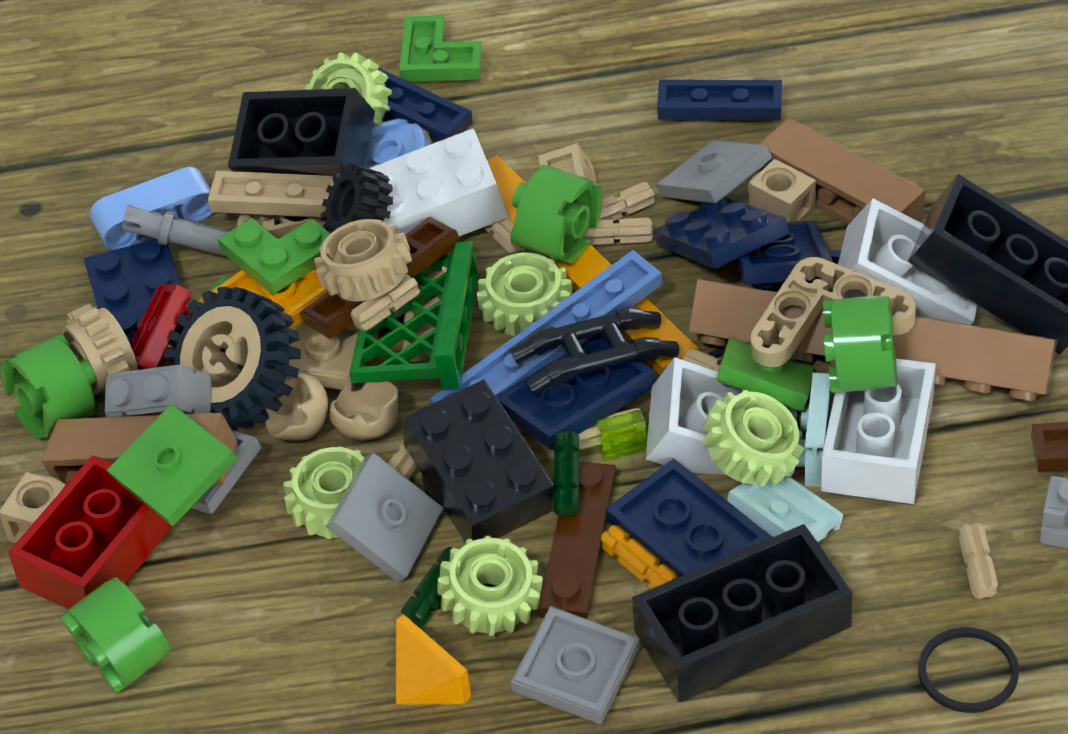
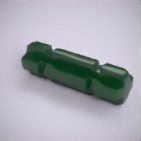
[553,431,579,517]
[401,547,452,628]

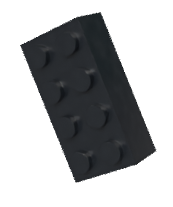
[908,174,1068,355]
[632,524,853,702]

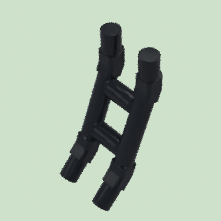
[509,307,679,396]

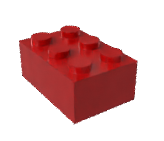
[8,455,172,609]

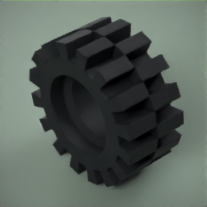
[321,163,393,233]

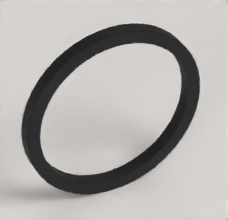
[918,627,1019,713]

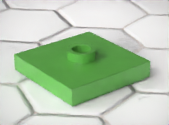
[716,337,814,411]
[107,403,238,527]

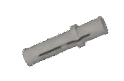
[122,204,230,256]

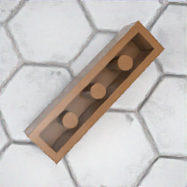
[758,118,925,225]
[41,413,237,485]

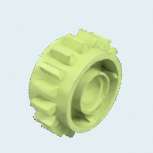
[305,52,392,128]
[477,253,572,336]
[702,390,804,487]
[283,447,364,539]
[437,536,543,636]

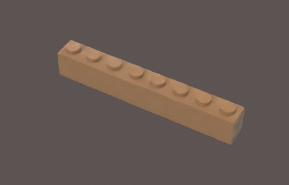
[688,279,1057,401]

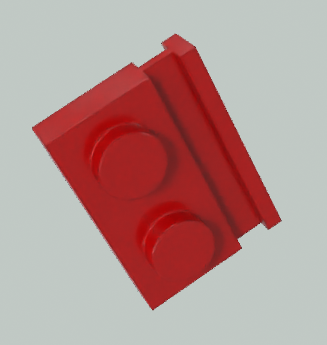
[130,284,192,370]

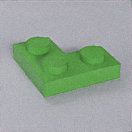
[399,15,483,82]
[218,218,331,296]

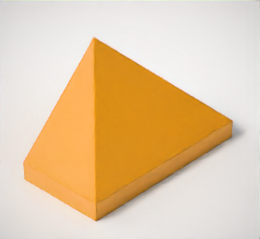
[396,614,472,704]

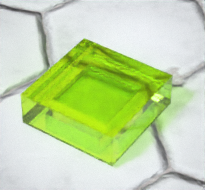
[597,410,647,462]

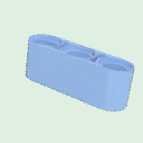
[90,167,214,251]

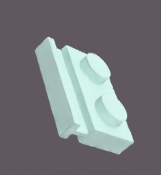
[796,372,831,487]
[727,475,843,542]

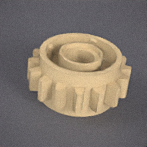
[314,219,412,302]
[61,303,138,395]

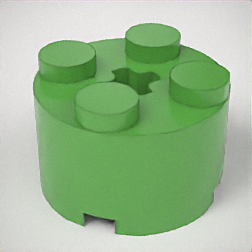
[510,164,602,264]
[823,295,897,393]
[0,334,98,439]
[59,577,172,694]

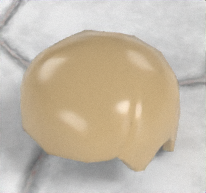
[265,372,328,441]
[330,381,398,441]

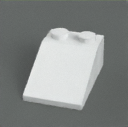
[832,198,977,325]
[646,357,797,477]

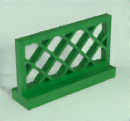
[349,241,480,390]

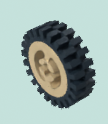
[164,286,301,430]

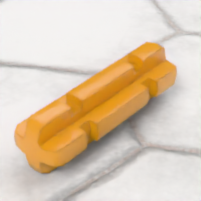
[600,525,677,589]

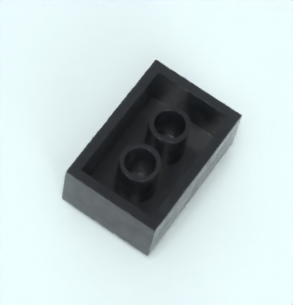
[228,88,375,176]
[403,379,554,543]

